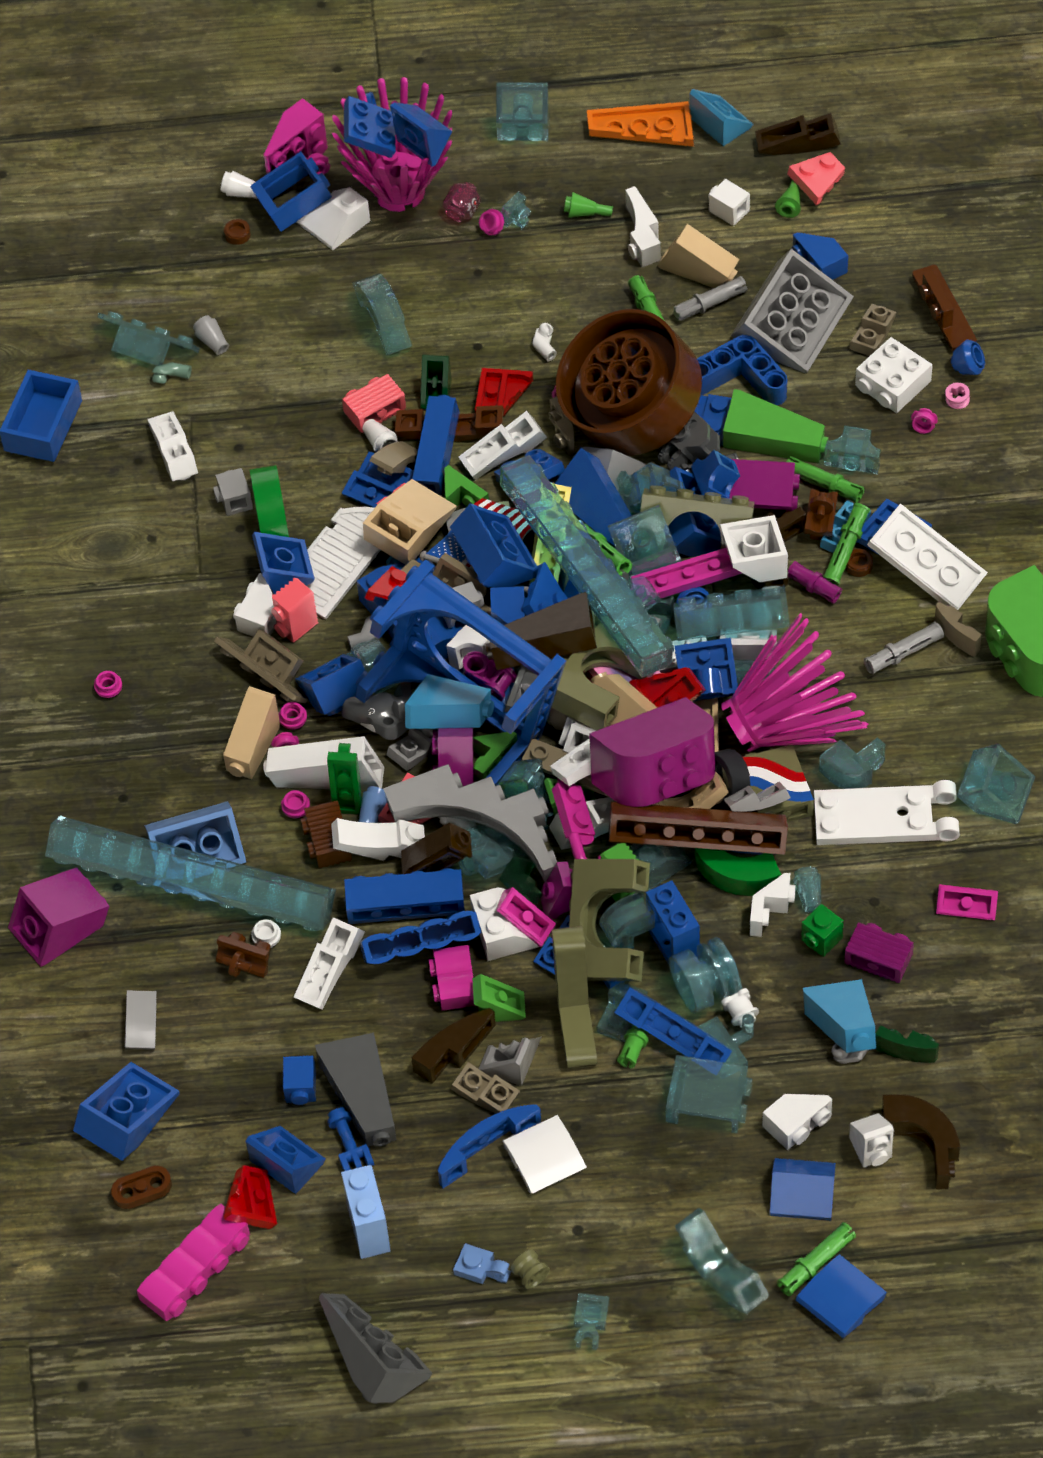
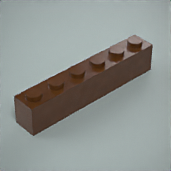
[609,802,788,855]

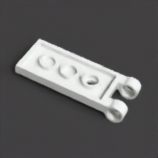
[814,780,960,845]

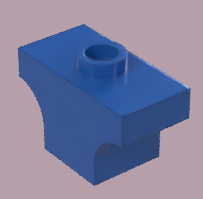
[691,450,740,499]

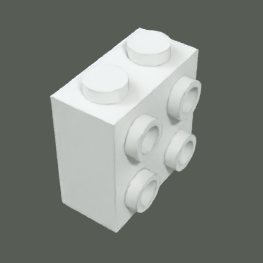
[855,337,932,413]

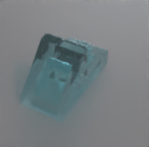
[597,982,648,1043]

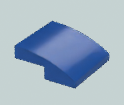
[342,451,414,508]
[796,1254,887,1338]

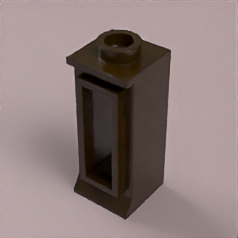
[401,822,472,874]

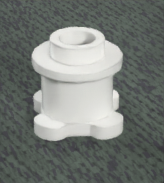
[721,988,759,1028]

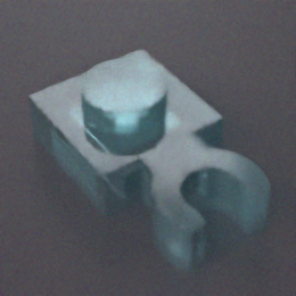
[574,1293,610,1350]

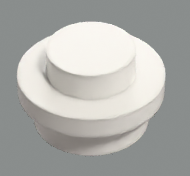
[251,920,281,947]

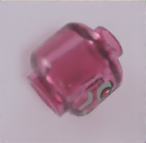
[442,182,481,222]

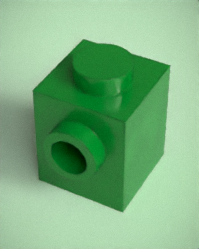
[801,904,844,957]

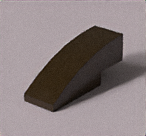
[755,113,841,155]
[411,1008,496,1084]

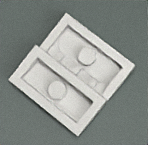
[503,1115,586,1195]

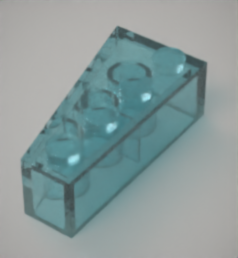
[673,585,790,641]

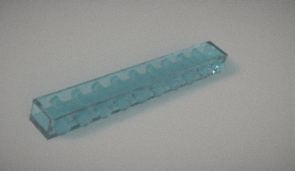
[500,455,674,677]
[45,816,336,931]

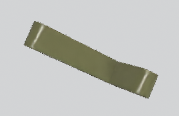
[552,926,597,1068]

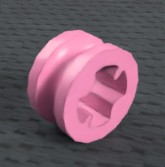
[945,383,970,409]

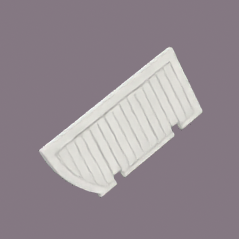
[306,507,380,620]

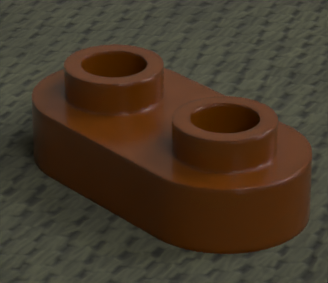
[111,1166,172,1209]

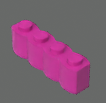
[137,1204,250,1322]

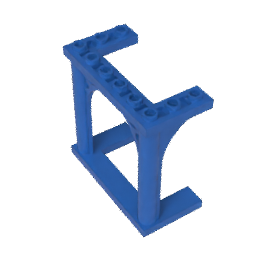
[355,559,567,786]

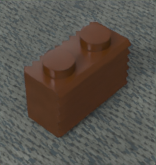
[300,800,352,868]

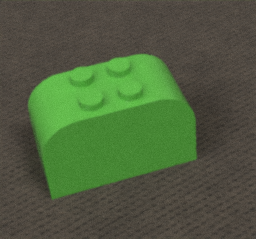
[985,565,1043,697]

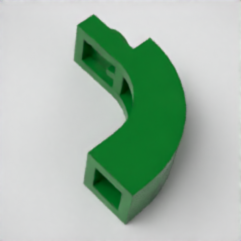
[250,465,289,537]
[695,848,781,896]

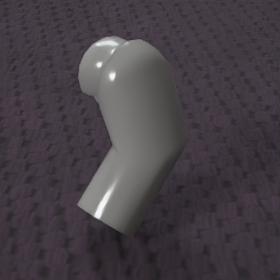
[347,616,377,650]
[832,1044,868,1064]

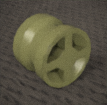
[511,1249,550,1289]

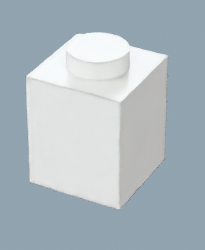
[708,179,750,226]

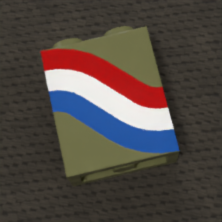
[742,745,814,822]

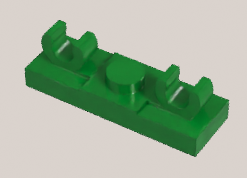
[327,743,362,815]

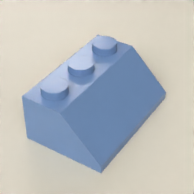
[145,801,246,886]

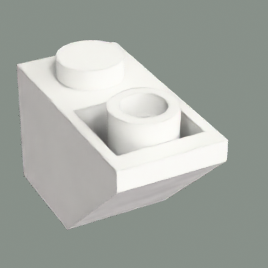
[233,573,276,637]
[763,1094,832,1150]
[849,1113,894,1168]

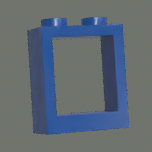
[250,152,332,232]
[646,880,700,973]

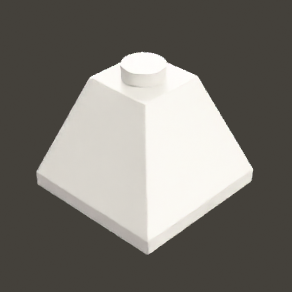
[297,187,370,250]
[720,515,788,582]

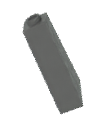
[315,1033,397,1146]

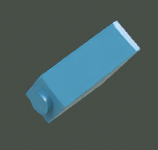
[405,674,494,729]
[803,979,876,1053]

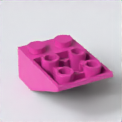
[264,98,328,174]

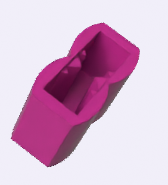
[429,945,476,1011]

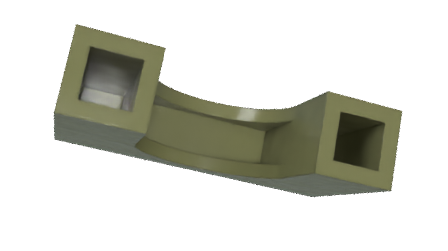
[635,485,755,562]
[551,617,663,731]
[569,859,650,981]

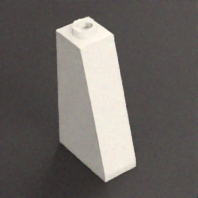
[264,736,384,791]

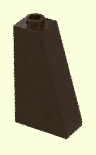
[485,592,597,670]

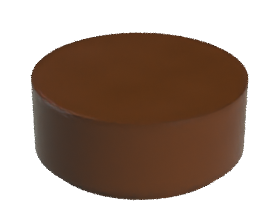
[224,219,251,245]
[845,549,873,577]

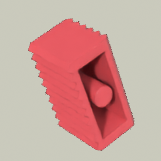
[342,374,406,433]
[271,578,318,643]

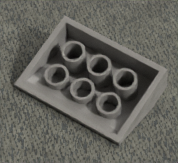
[731,249,854,373]

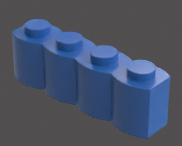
[360,911,481,964]

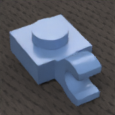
[453,1243,511,1284]

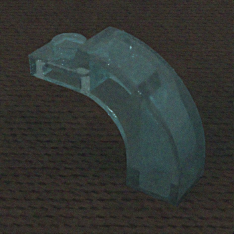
[352,273,412,355]
[675,1208,770,1314]

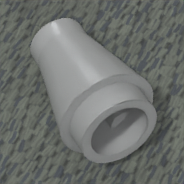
[193,315,229,355]

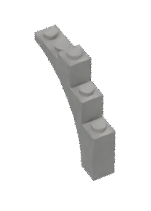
[383,764,557,882]

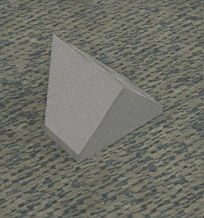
[582,447,646,494]
[479,1036,542,1086]

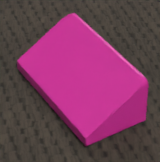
[936,884,998,920]
[496,887,556,947]

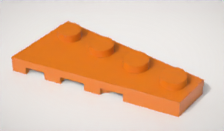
[587,101,694,147]

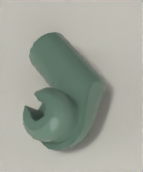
[152,362,192,384]

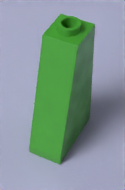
[723,389,829,463]

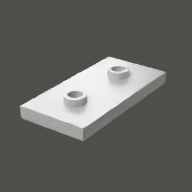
[867,504,988,610]

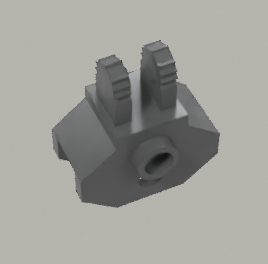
[657,411,720,470]

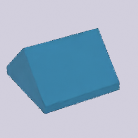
[690,89,753,147]

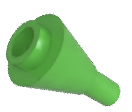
[775,180,801,218]
[564,192,613,218]

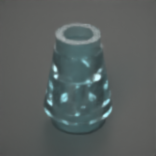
[792,867,821,912]

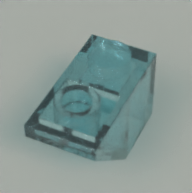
[499,758,546,799]

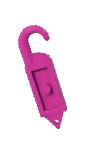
[552,778,601,859]

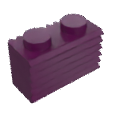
[845,922,914,983]

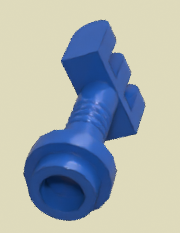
[327,1107,374,1171]

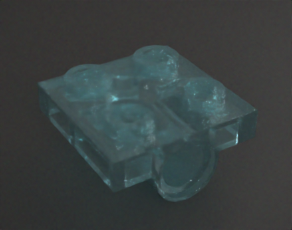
[458,824,530,879]

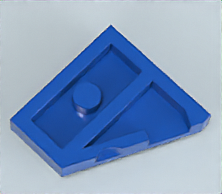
[522,562,568,616]

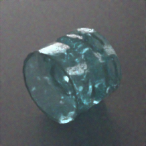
[669,937,742,1014]

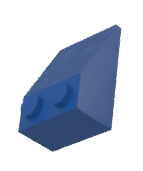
[73,1062,179,1161]

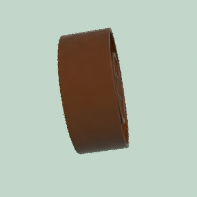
[556,309,702,456]

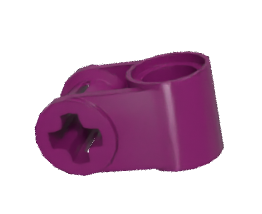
[463,651,517,701]

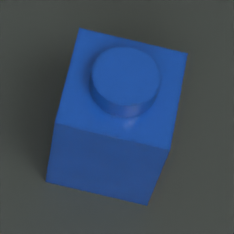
[283,1056,316,1105]

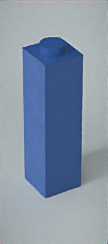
[412,395,460,496]

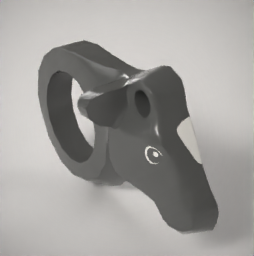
[341,682,420,740]

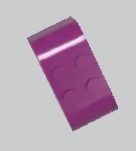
[589,697,715,807]

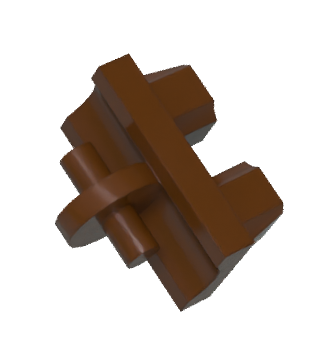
[804,489,838,540]
[216,931,271,978]

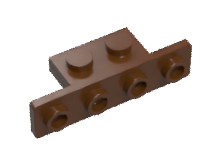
[912,264,977,351]

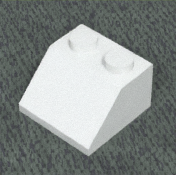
[470,887,544,961]

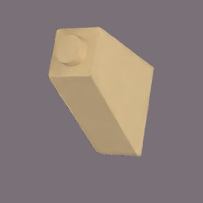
[657,224,740,288]
[591,672,657,726]
[223,686,280,779]

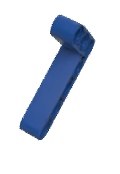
[697,335,787,405]

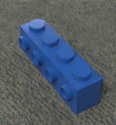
[344,868,465,924]

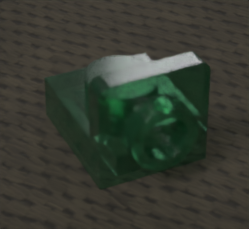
[499,856,543,904]

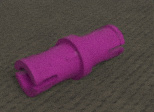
[788,561,843,604]

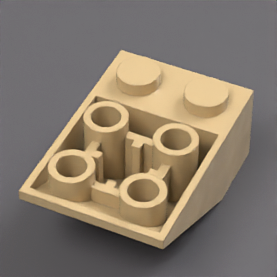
[363,479,457,565]

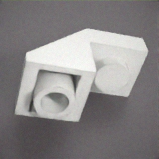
[750,873,796,937]

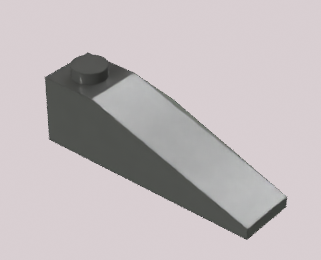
[319,1293,432,1404]

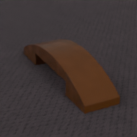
[395,405,504,442]

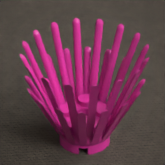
[332,77,452,212]
[721,613,869,753]

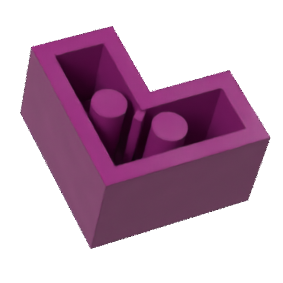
[432,728,473,787]

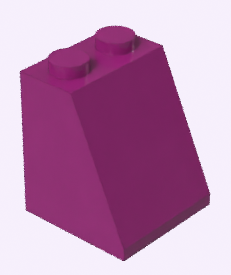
[8,867,109,967]

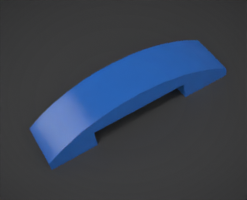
[614,987,732,1077]
[438,1104,541,1188]

